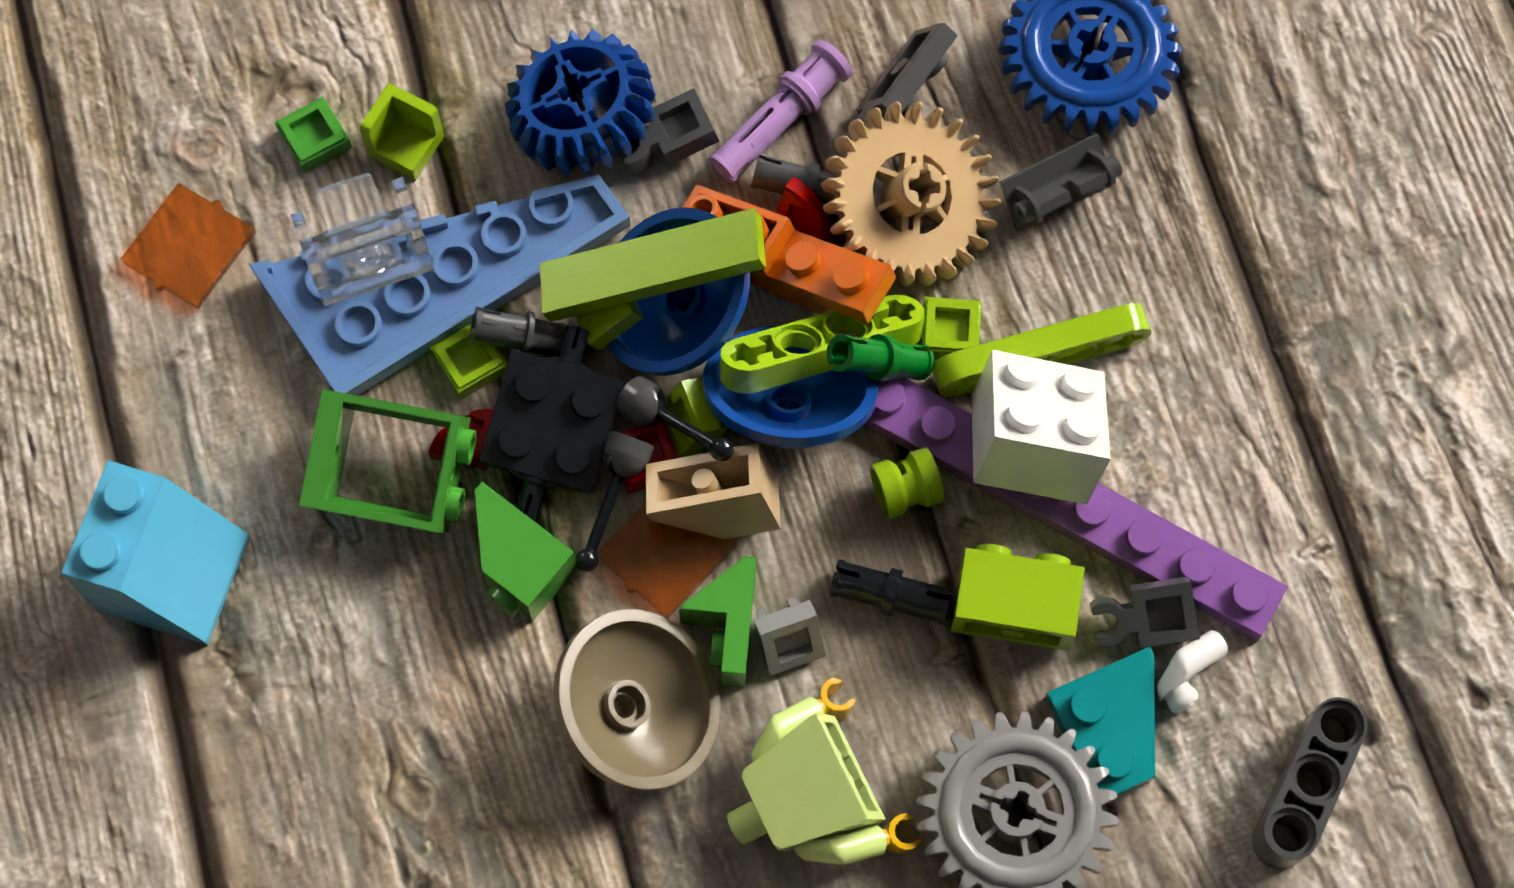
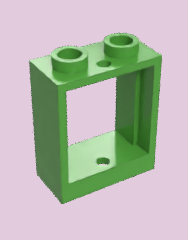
[299,389,476,533]

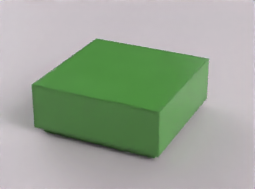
[274,97,352,174]

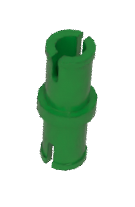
[826,334,935,381]

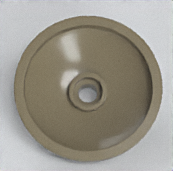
[553,609,720,791]

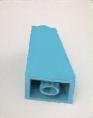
[61,460,250,645]

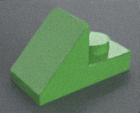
[679,556,757,688]

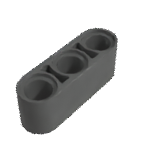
[1252,697,1368,870]

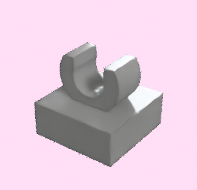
[753,597,826,676]

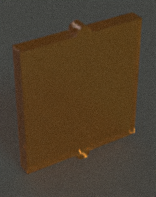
[120,183,256,309]
[596,502,737,619]

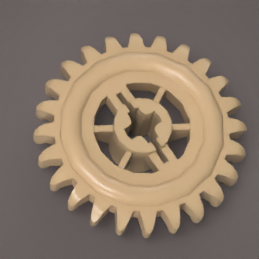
[821,101,1001,286]

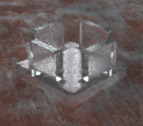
[291,173,434,307]

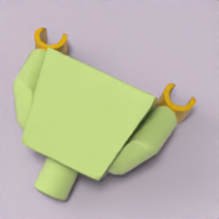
[727,678,921,865]

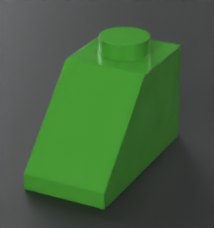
[475,482,577,622]

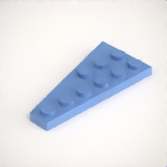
[249,174,631,395]

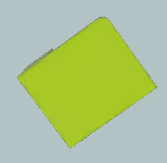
[360,82,444,181]

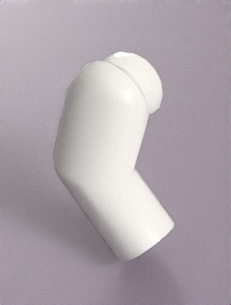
[1157,630,1228,714]

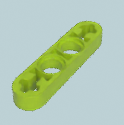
[719,294,925,394]
[932,303,1152,397]

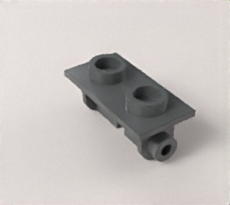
[1000,133,1123,232]

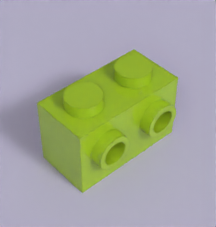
[951,544,1085,651]

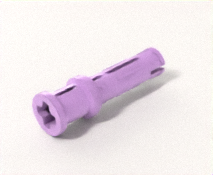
[708,39,853,184]

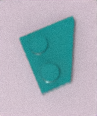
[1044,647,1155,797]

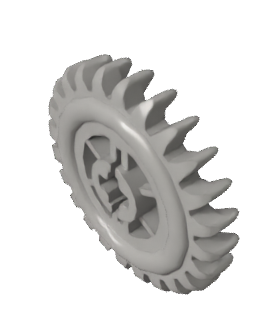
[916,712,1119,888]

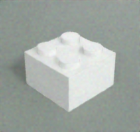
[971,350,1111,504]

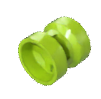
[870,447,945,520]

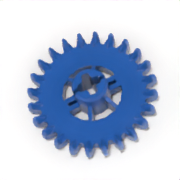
[999,0,1182,137]

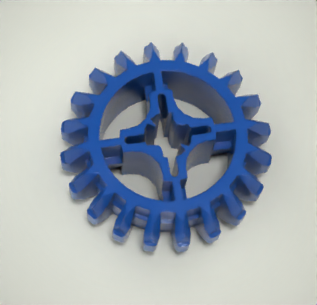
[504,29,656,177]

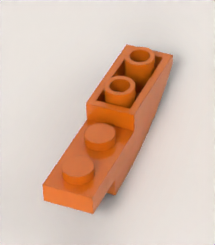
[682,184,896,323]

